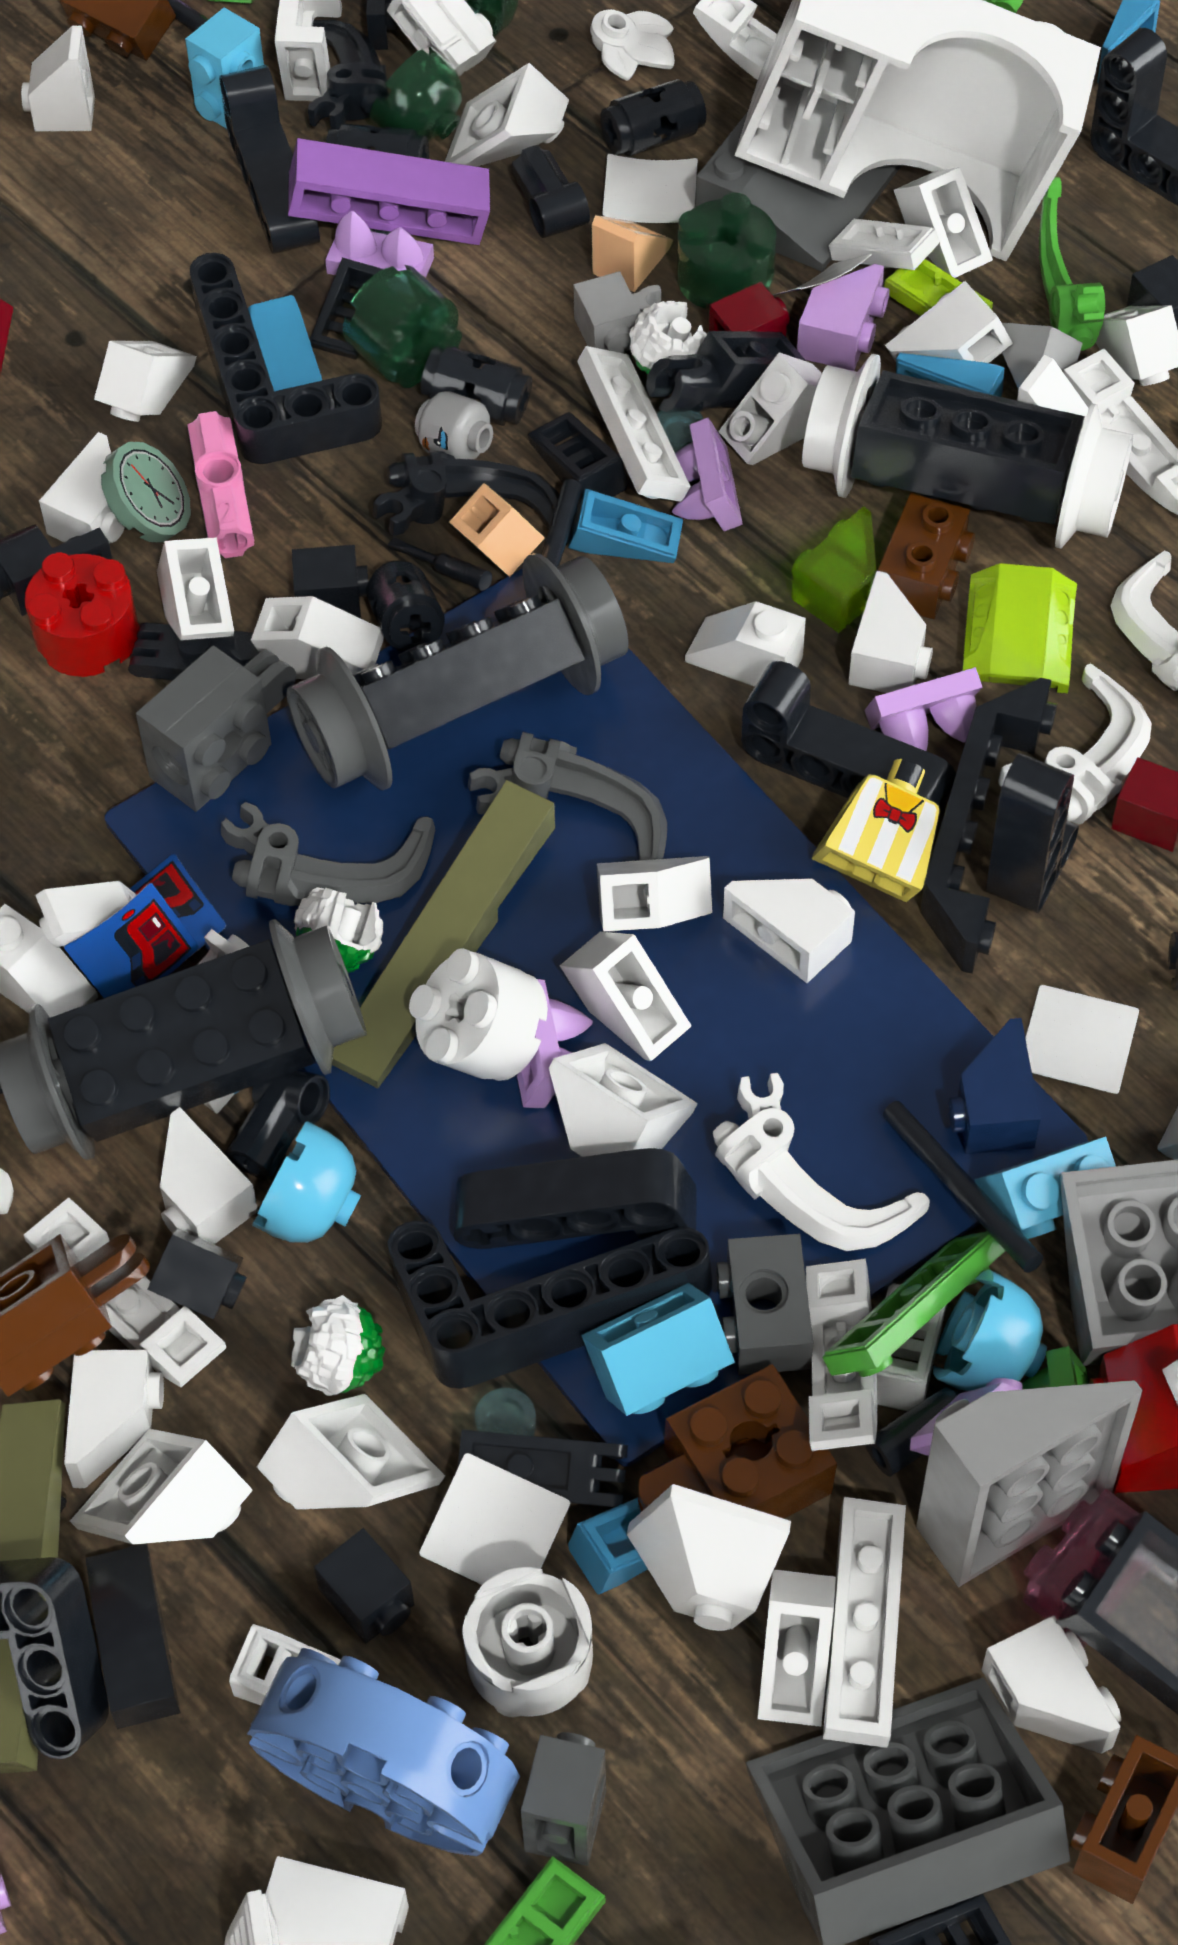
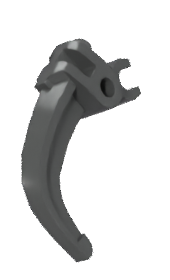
[468,732,668,861]
[221,802,435,906]

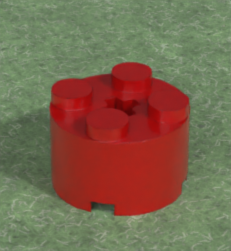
[25,552,139,677]

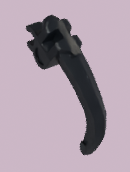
[276,20,389,128]
[372,451,571,545]

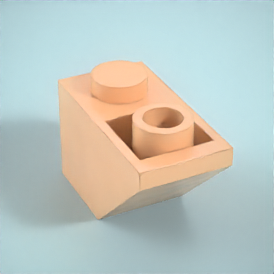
[448,483,544,577]

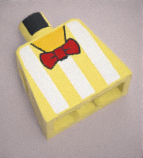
[812,759,940,902]

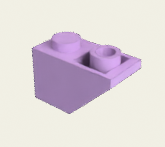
[797,264,890,371]

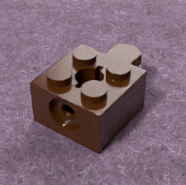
[0,1234,150,1397]
[638,1364,837,1519]

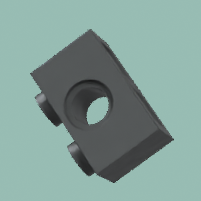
[716,1234,814,1375]
[521,1732,606,1866]

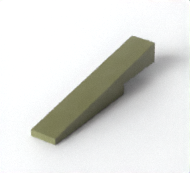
[332,780,555,1089]
[0,1399,66,1774]

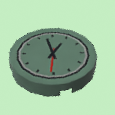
[101,442,191,542]

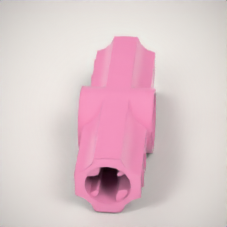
[187,411,254,559]

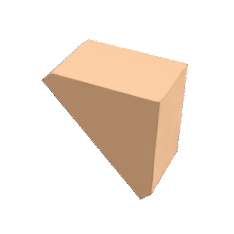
[592,215,673,292]

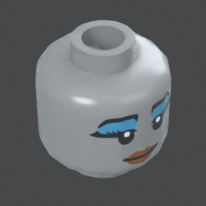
[415,391,493,460]

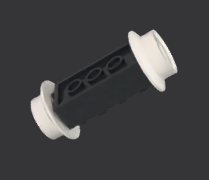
[802,354,1133,549]

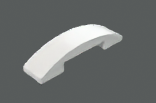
[693,0,777,80]
[1063,349,1178,515]
[24,1197,226,1387]
[806,1259,877,1451]

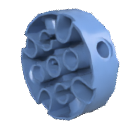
[247,1648,520,1856]

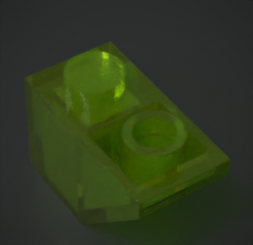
[792,506,876,633]

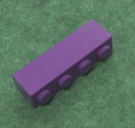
[288,138,490,245]

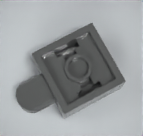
[136,645,296,812]

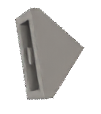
[1002,323,1083,390]

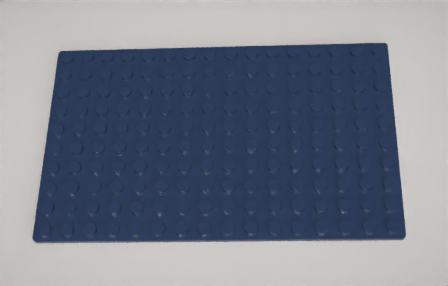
[105,568,1087,1467]

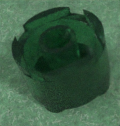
[677,193,777,309]
[343,265,462,388]

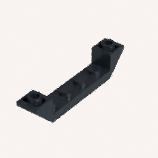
[920,678,1057,974]

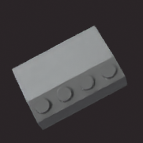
[1060,1160,1178,1366]
[916,1380,1143,1587]

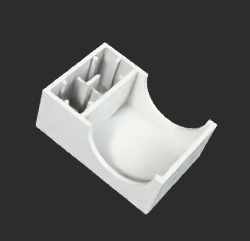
[734,0,1101,261]

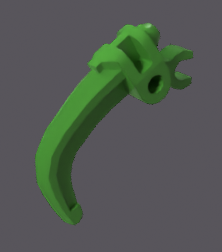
[1039,177,1105,351]

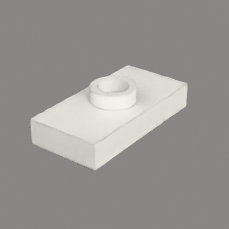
[829,218,939,270]

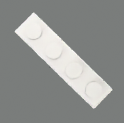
[577,346,691,502]
[823,1497,906,1748]

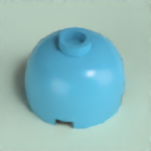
[252,1121,361,1243]
[933,1269,1047,1391]

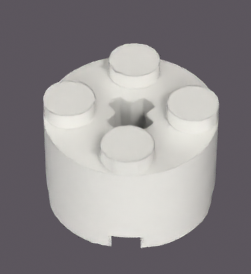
[409,948,548,1081]
[463,1567,593,1718]

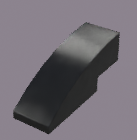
[86,1543,181,1729]

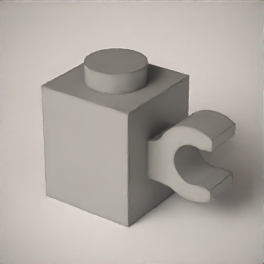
[573,271,661,353]

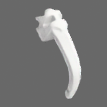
[1110,550,1178,691]
[998,663,1152,824]
[713,1073,930,1251]

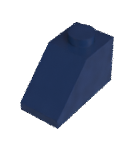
[949,1018,1041,1154]

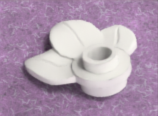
[590,10,675,81]

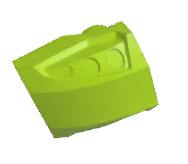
[962,563,1077,694]

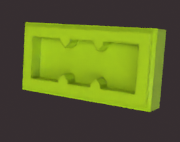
[884,259,993,316]

